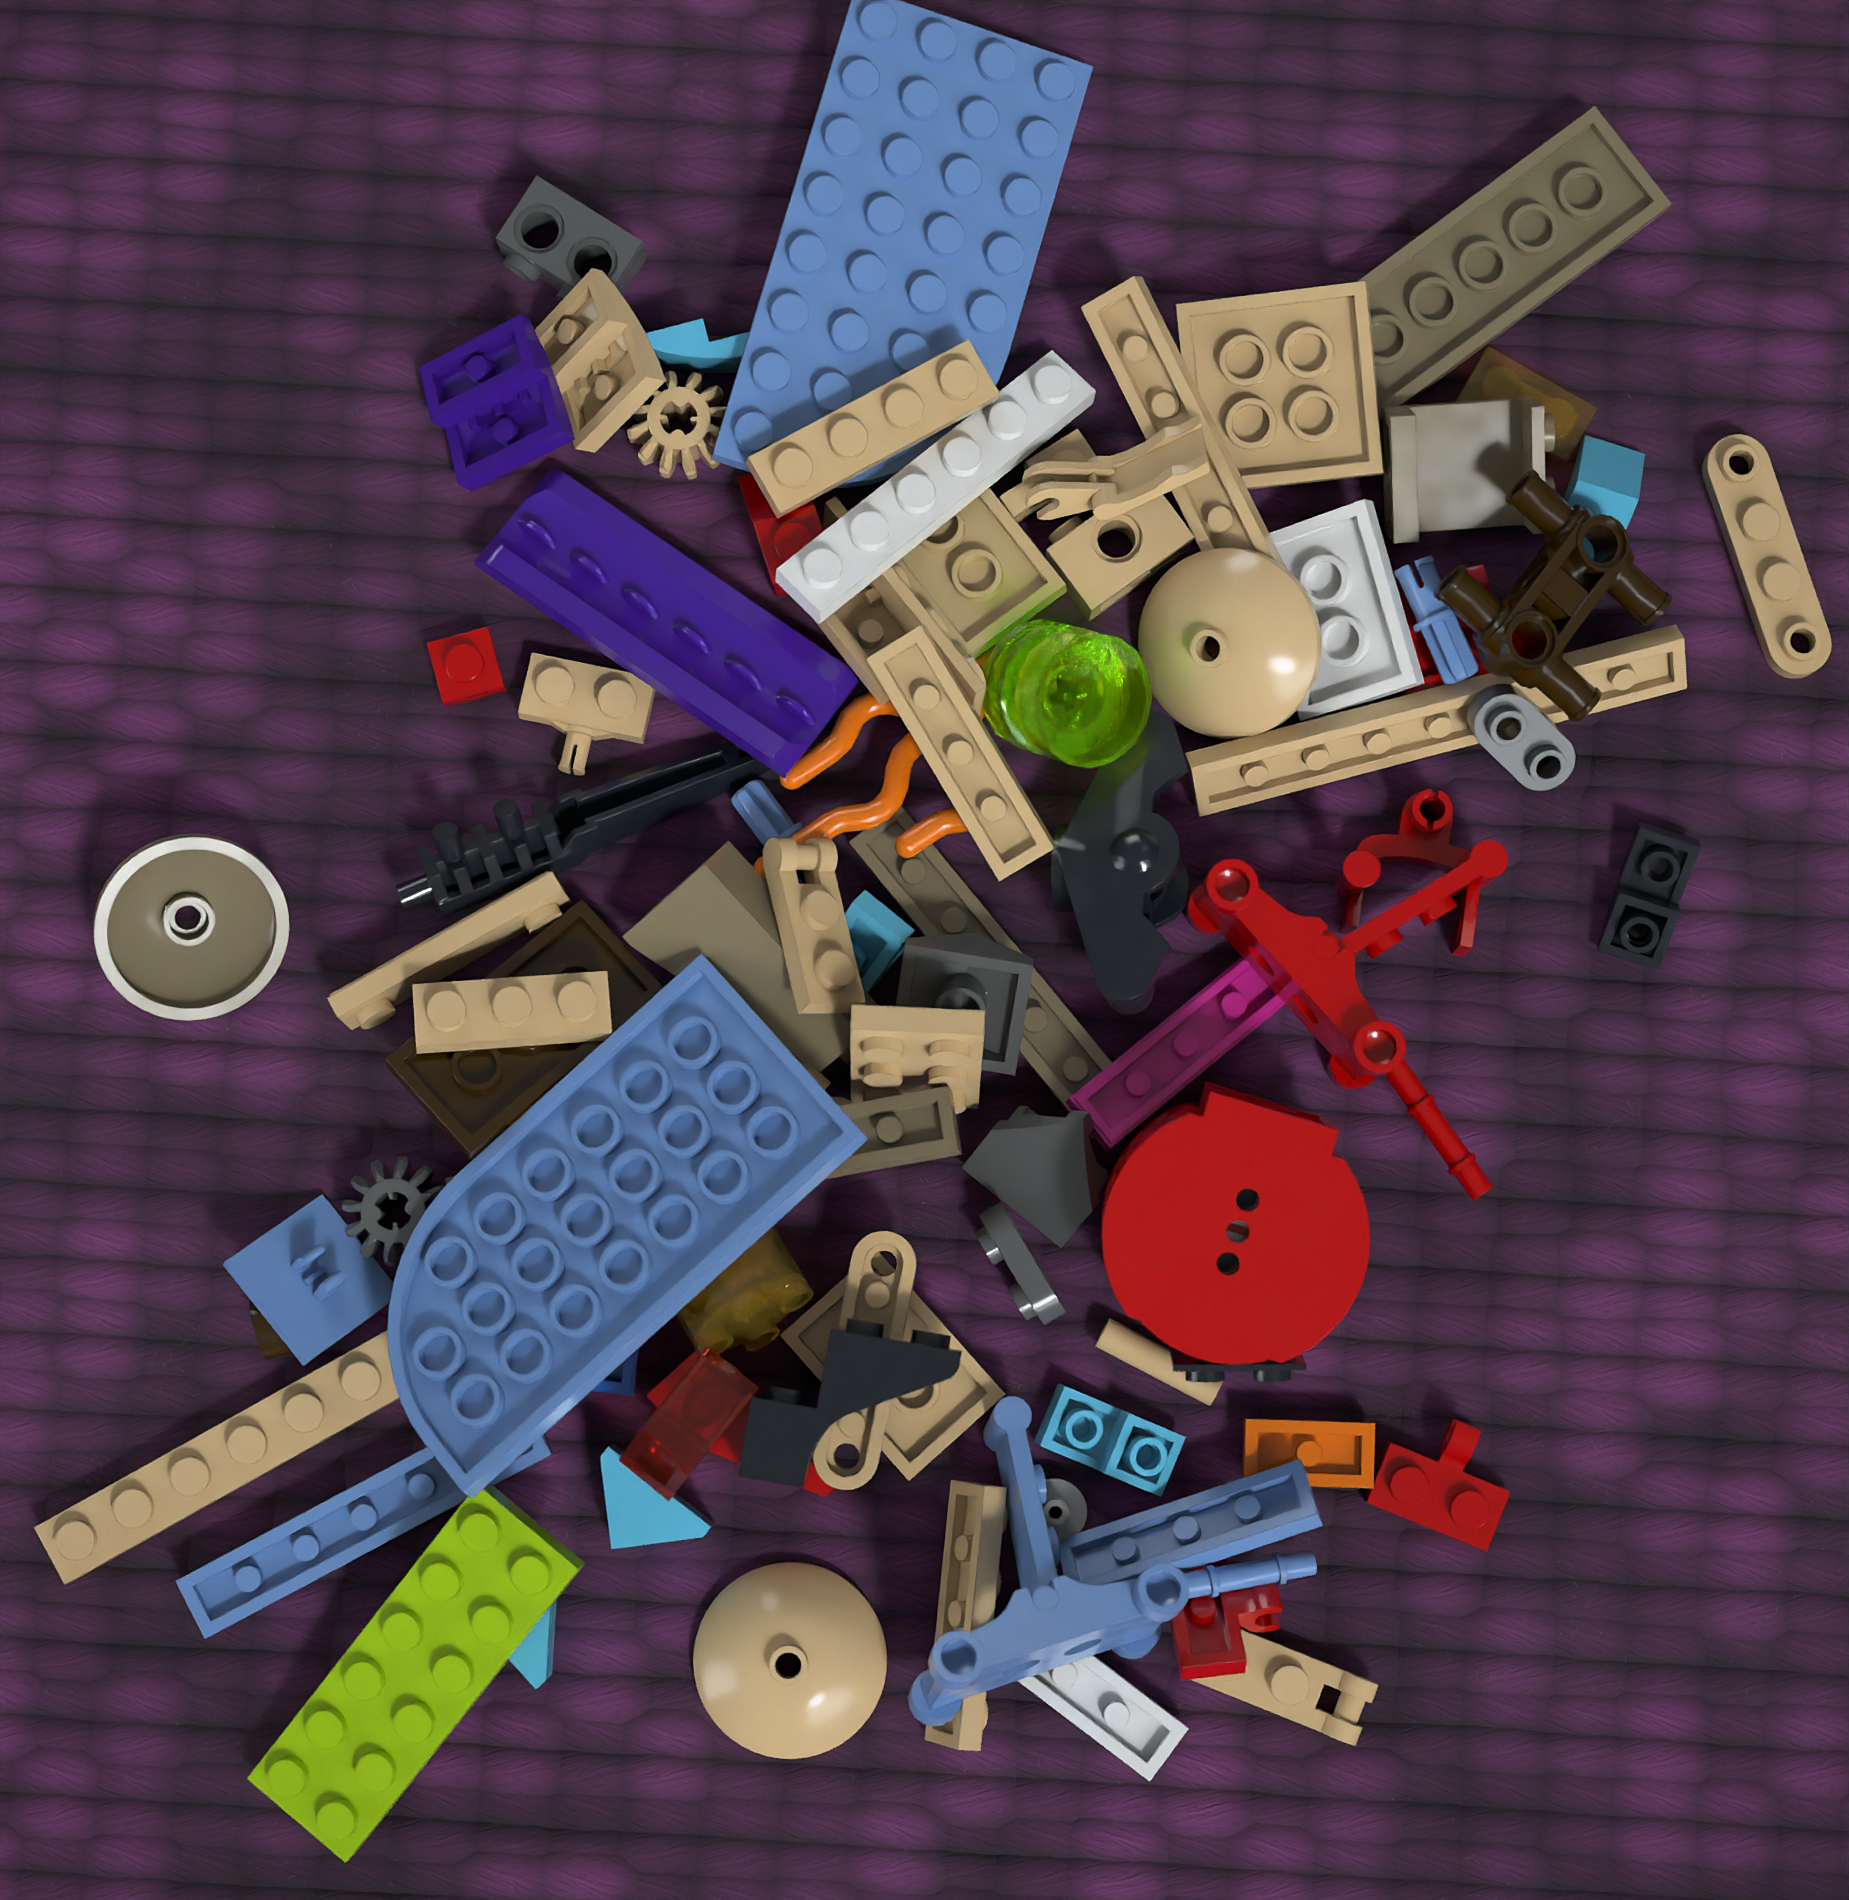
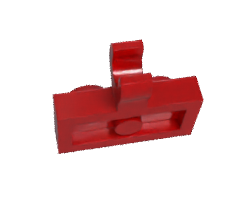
[1364,1418,1511,1552]
[1169,1558,1283,1681]

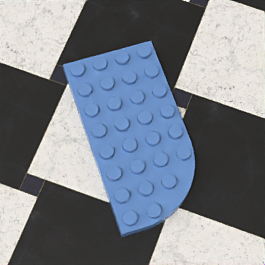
[711,0,1093,488]
[387,953,868,1498]

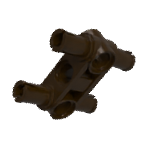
[1433,470,1672,723]

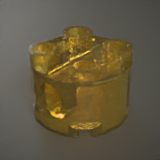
[675,1226,814,1359]

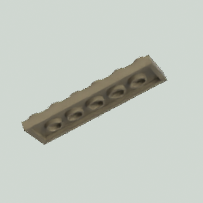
[1357,106,1672,423]

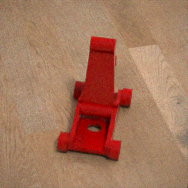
[1185,840,1508,1201]

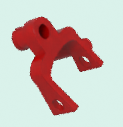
[1335,789,1480,956]

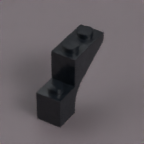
[738,1318,962,1488]

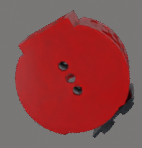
[1101,1081,1370,1383]

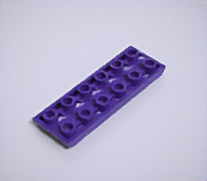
[474,469,859,779]

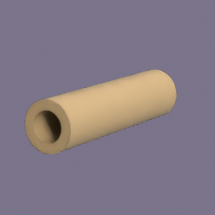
[1095,1318,1223,1406]

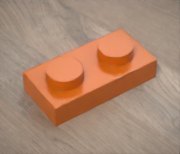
[1242,1418,1375,1489]

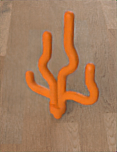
[753,642,1034,882]

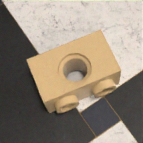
[1045,495,1195,621]

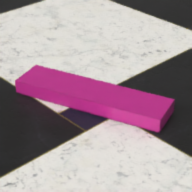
[1066,957,1285,1151]

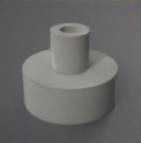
[1042,1478,1087,1540]

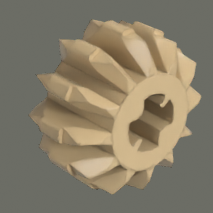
[627,371,726,479]

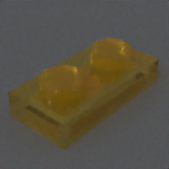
[1456,346,1598,467]

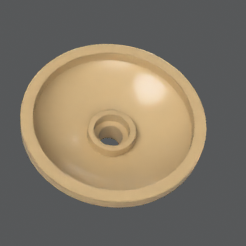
[1138,547,1321,739]
[693,1562,887,1759]

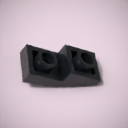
[1597,821,1701,970]

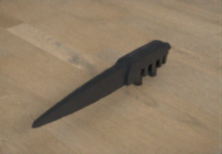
[395,717,838,917]

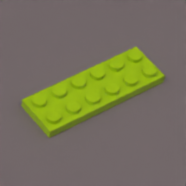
[247,1483,585,1863]

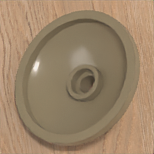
[93,833,289,1021]

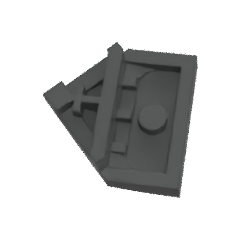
[962,1106,1109,1248]

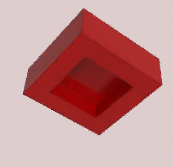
[427,626,507,707]

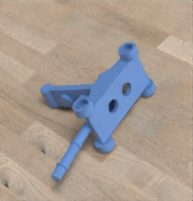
[908,1396,1317,1726]

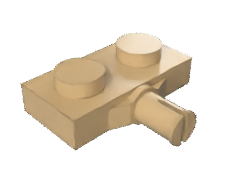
[518,653,656,776]

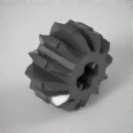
[341,1157,445,1266]

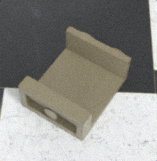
[1381,397,1556,544]

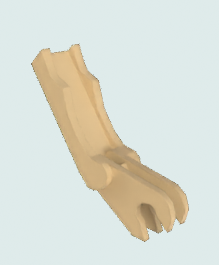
[1022,413,1210,520]

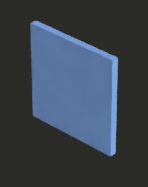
[223,1194,393,1366]

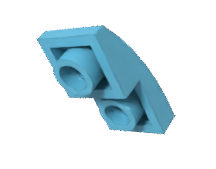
[1033,1383,1186,1497]

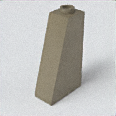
[622,841,879,1072]

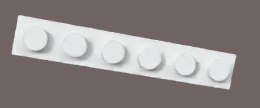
[775,350,1096,624]

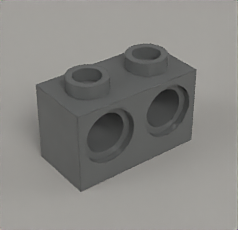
[496,176,647,302]

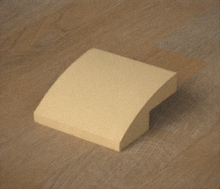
[535,268,666,452]

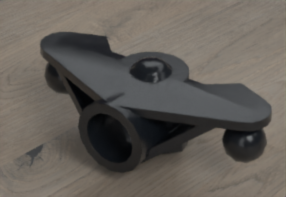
[1051,710,1190,1016]

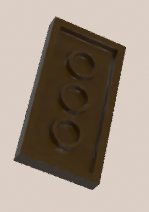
[385,899,664,1161]

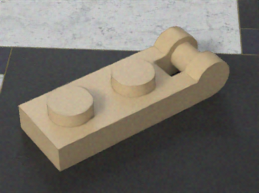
[762,837,866,1014]
[1190,1628,1379,1746]

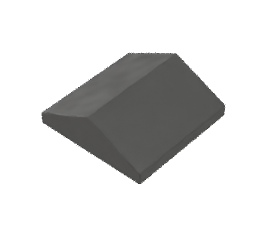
[896,933,1034,1075]

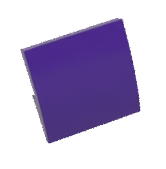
[419,314,575,491]

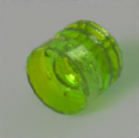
[983,618,1152,768]

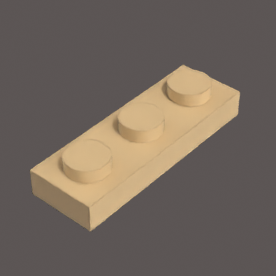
[412,971,612,1054]

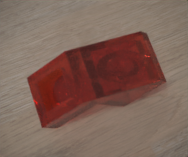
[619,1347,759,1501]

